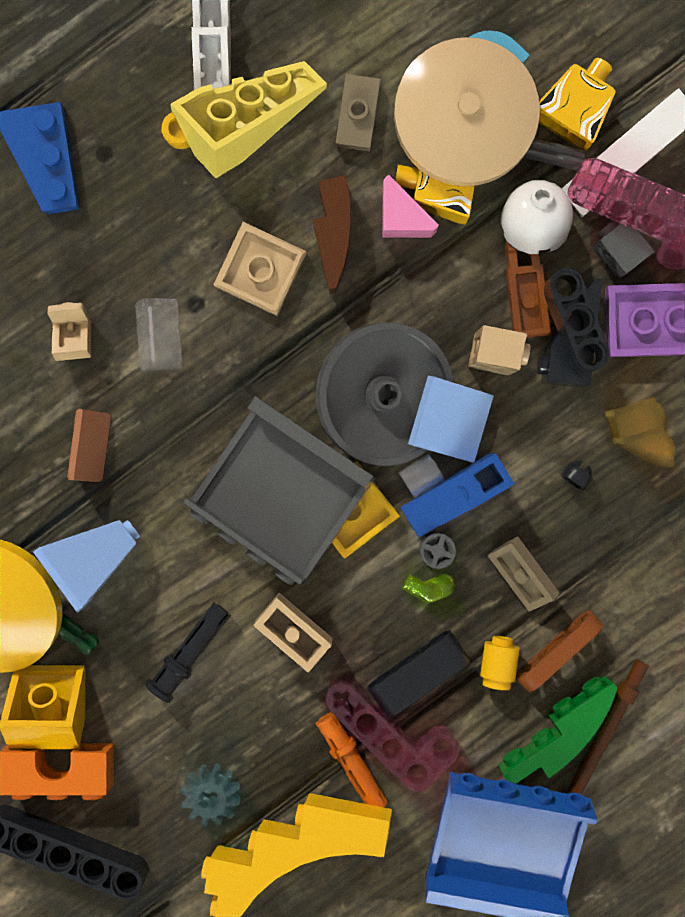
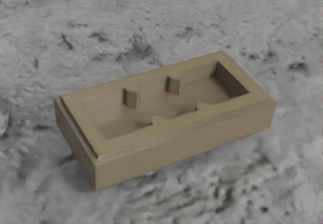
[336,74,380,152]

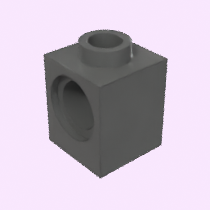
[592,218,655,280]

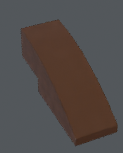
[313,175,351,294]

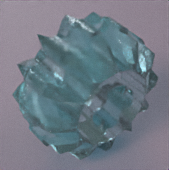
[181,763,241,827]

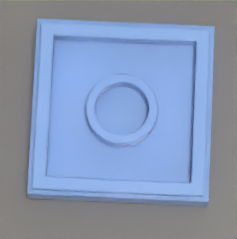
[408,376,494,463]

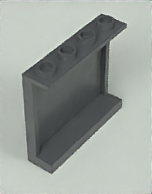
[183,396,376,585]

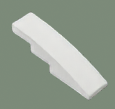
[191,0,231,90]
[562,88,685,218]

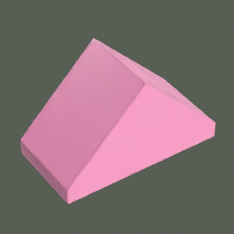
[382,175,439,238]

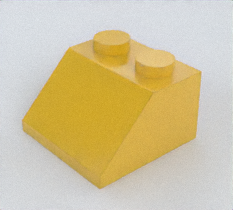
[0,665,86,750]

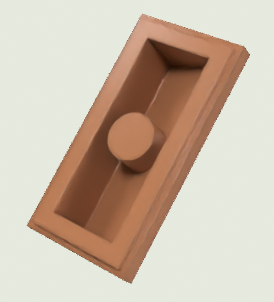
[67,409,111,482]

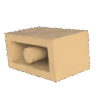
[468,325,531,376]
[253,593,332,672]

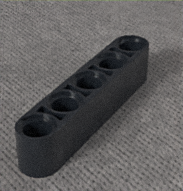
[0,804,149,900]

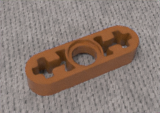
[516,610,603,692]

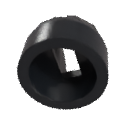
[561,461,592,491]

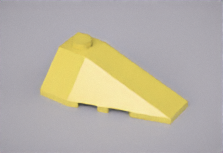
[171,61,327,178]

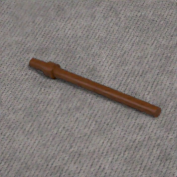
[566,659,649,795]

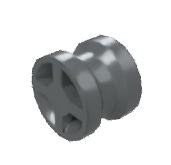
[419,532,456,569]

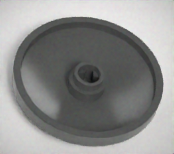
[316,323,454,466]

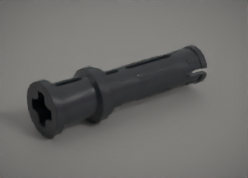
[145,602,231,703]

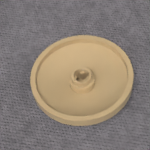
[394,38,540,186]

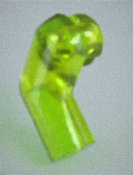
[401,574,455,603]

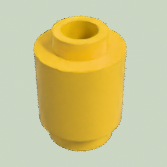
[480,636,520,690]

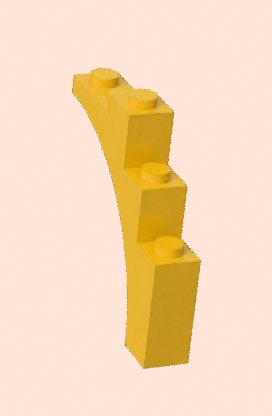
[201,793,392,917]

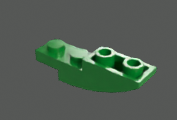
[498,676,617,784]

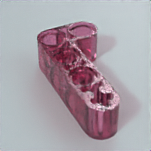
[567,158,685,270]
[326,677,459,792]

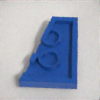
[0,102,80,215]

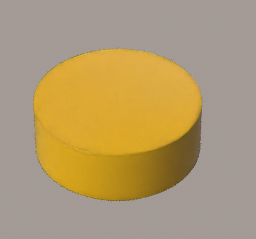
[162,112,190,149]

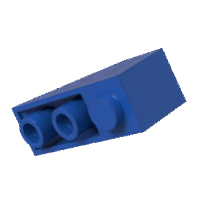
[400,453,514,537]

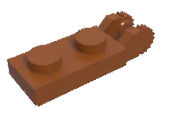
[505,242,551,338]

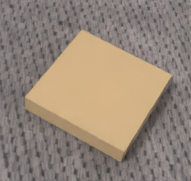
[213,222,307,316]

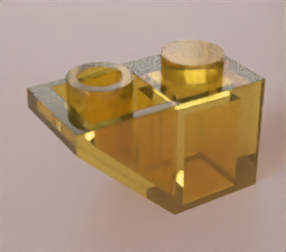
[604,397,676,467]

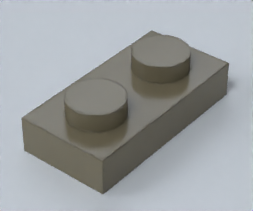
[488,536,560,612]

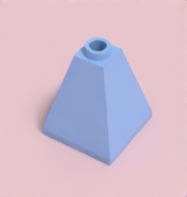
[33,520,140,613]

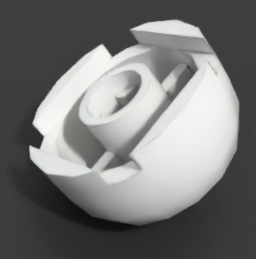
[500,180,573,254]

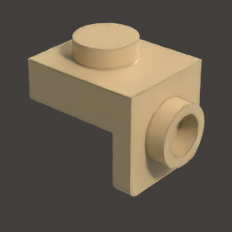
[47,302,91,361]

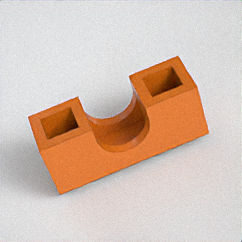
[0,743,114,800]

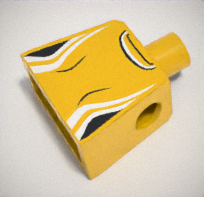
[539,58,616,152]
[395,165,474,225]

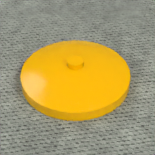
[0,540,63,673]

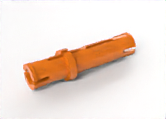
[315,711,388,807]

